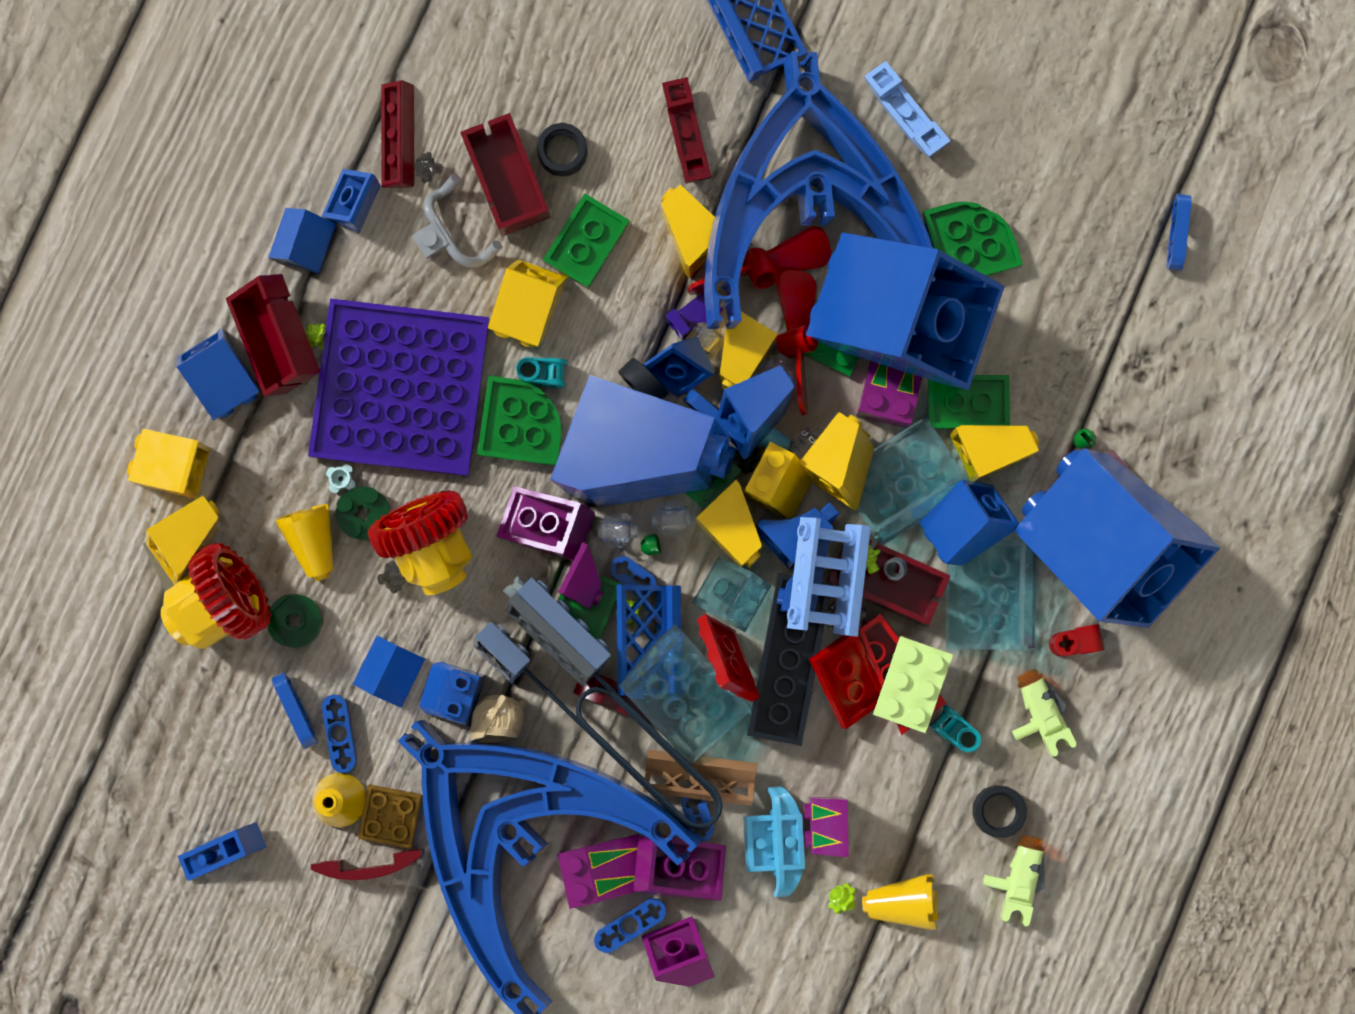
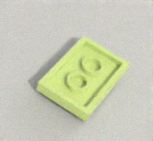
[873,636,953,733]

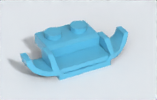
[743,786,805,897]

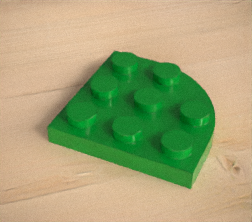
[922,202,1023,277]
[477,376,562,466]

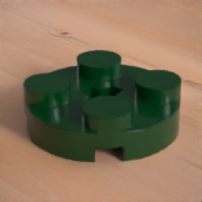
[336,486,391,541]
[267,594,324,648]

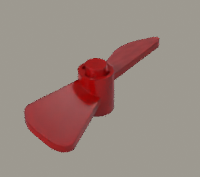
[687,226,831,295]
[776,270,819,416]

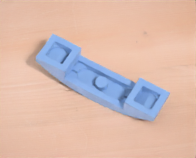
[865,61,950,158]

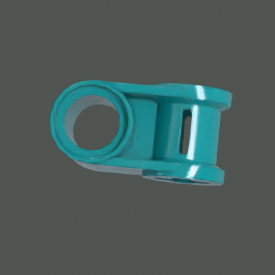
[516,357,568,389]
[928,704,981,753]

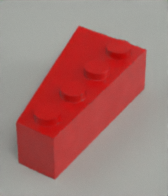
[858,613,946,735]

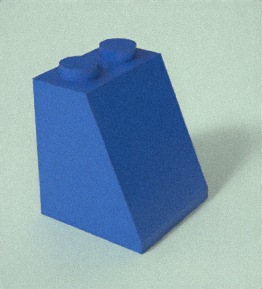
[176,329,259,421]
[717,365,795,460]
[919,480,1019,566]

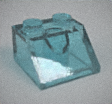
[692,556,772,633]

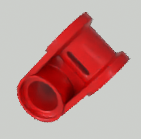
[1049,623,1105,656]

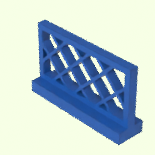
[707,0,807,83]
[617,584,682,695]

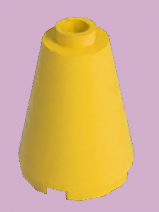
[275,504,334,581]
[312,773,367,828]
[862,874,938,930]

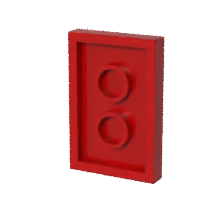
[697,614,760,702]
[809,635,882,729]

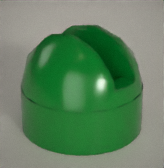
[1073,429,1096,451]
[640,533,661,556]

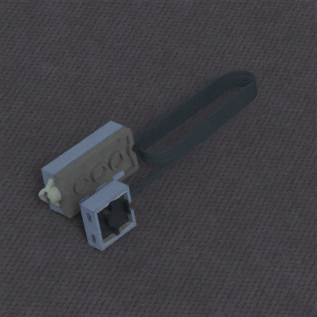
[473,576,723,831]

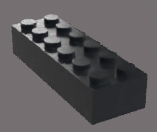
[747,573,832,746]

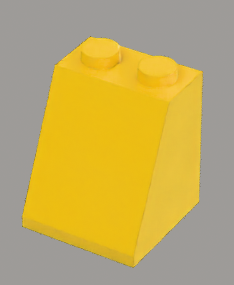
[661,185,715,278]
[488,259,568,347]
[719,312,777,391]
[799,412,874,511]
[949,425,1040,482]
[127,429,211,499]
[744,442,812,519]
[696,480,762,569]
[146,496,220,585]

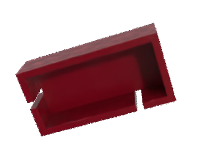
[460,113,551,237]
[225,274,321,397]
[827,539,951,627]

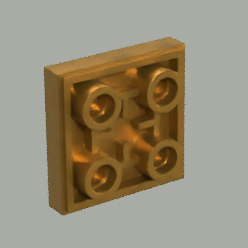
[358,784,423,849]

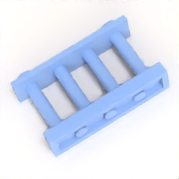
[787,517,871,637]

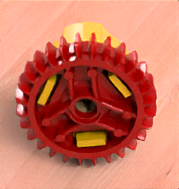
[368,490,472,595]
[161,543,271,649]

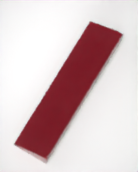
[381,80,414,188]

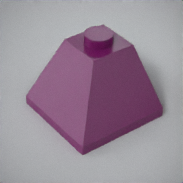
[558,542,604,610]
[641,916,715,987]

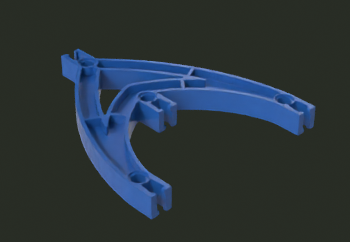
[704,51,933,329]
[398,720,702,1014]

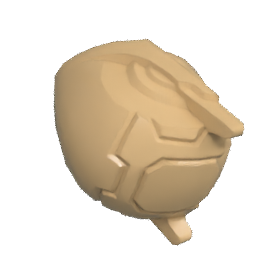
[470,694,527,743]

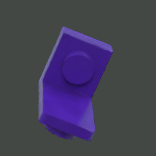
[666,292,724,341]

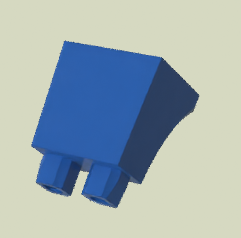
[755,502,840,570]
[420,662,486,727]

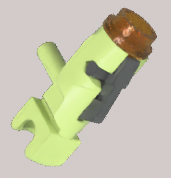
[1012,668,1077,757]
[982,835,1045,926]

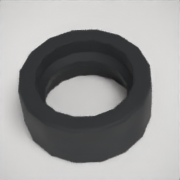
[536,122,588,177]
[618,357,668,399]
[972,785,1027,838]

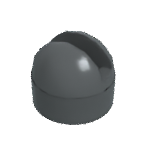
[884,557,908,580]

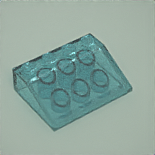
[857,417,968,545]
[946,540,1036,651]
[619,624,752,764]

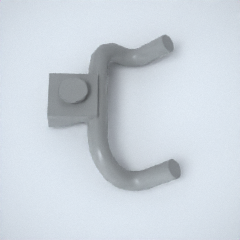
[412,174,502,268]

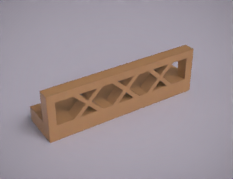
[643,749,757,806]

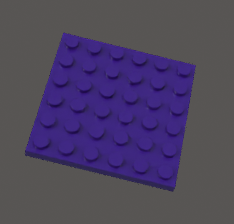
[308,298,490,477]

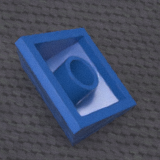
[321,169,381,233]
[268,208,336,274]
[642,337,714,397]
[353,635,426,708]

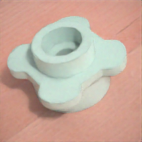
[326,464,356,493]

